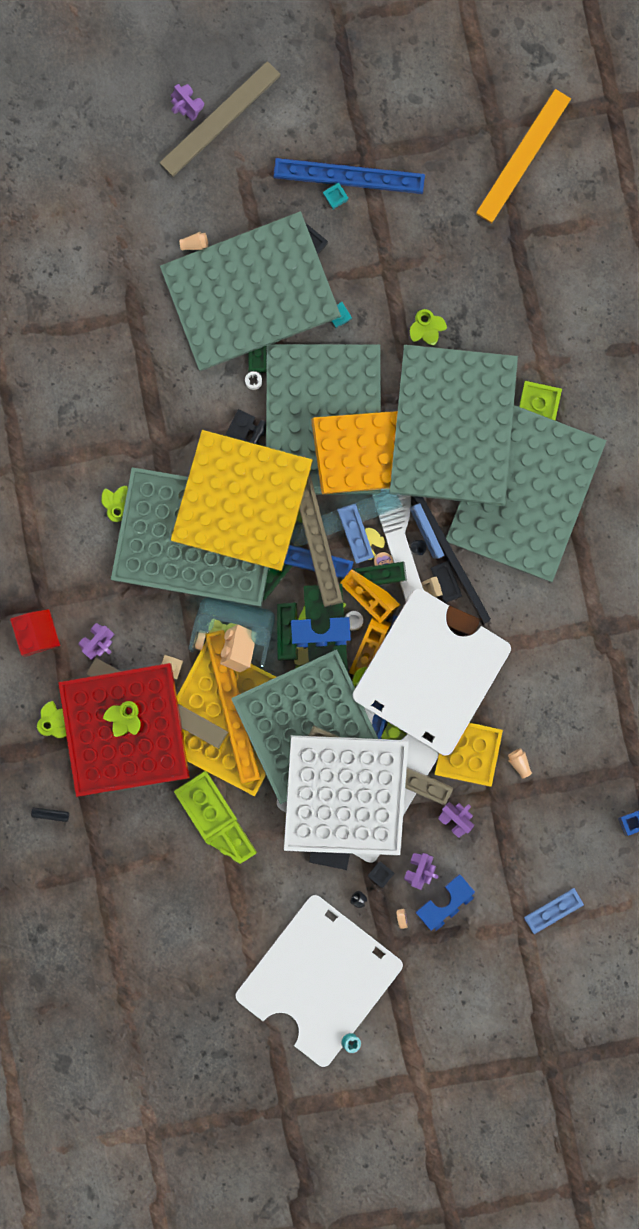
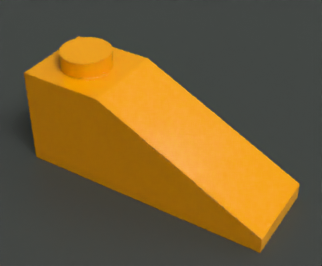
[340,570,400,624]
[349,617,391,675]

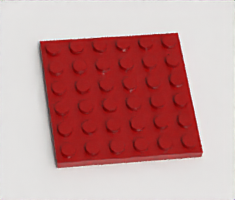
[58,663,190,797]

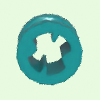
[341,1033,361,1053]

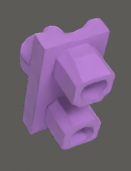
[171,84,204,121]
[79,623,115,660]
[438,802,474,837]
[404,853,439,890]

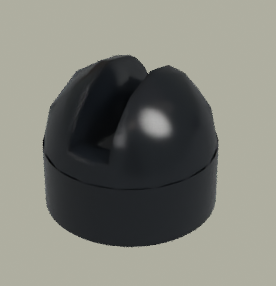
[410,540,426,555]
[350,891,368,908]

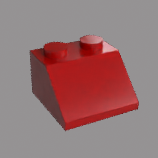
[10,609,61,657]

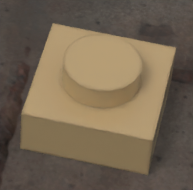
[421,577,443,597]
[162,655,183,679]

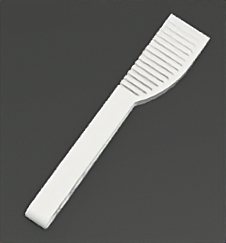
[372,489,423,602]

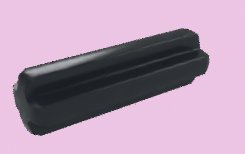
[31,807,69,822]

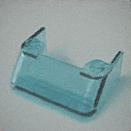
[188,597,275,668]

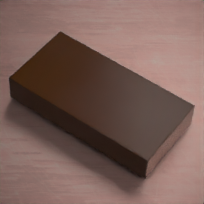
[446,605,481,636]

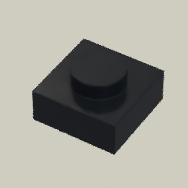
[368,861,395,888]

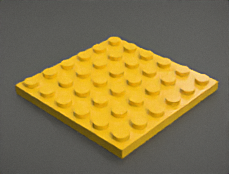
[171,430,313,571]
[177,641,276,796]

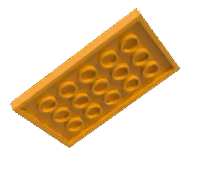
[311,411,398,494]

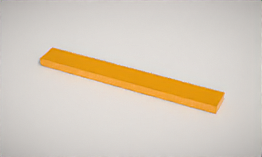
[476,89,571,224]
[205,630,260,784]

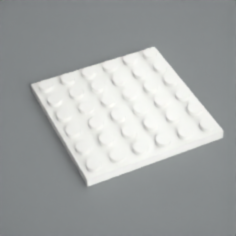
[284,735,408,855]

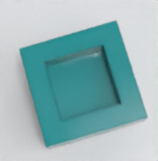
[323,183,349,210]
[331,302,352,328]

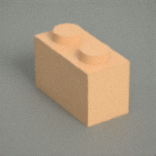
[220,624,257,672]

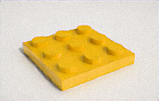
[434,723,503,787]

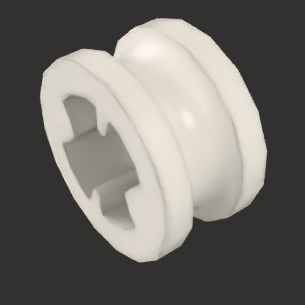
[245,372,262,390]

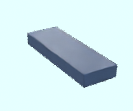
[337,503,374,563]
[410,503,444,559]
[524,888,584,934]

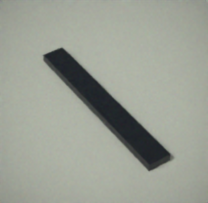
[412,496,491,625]

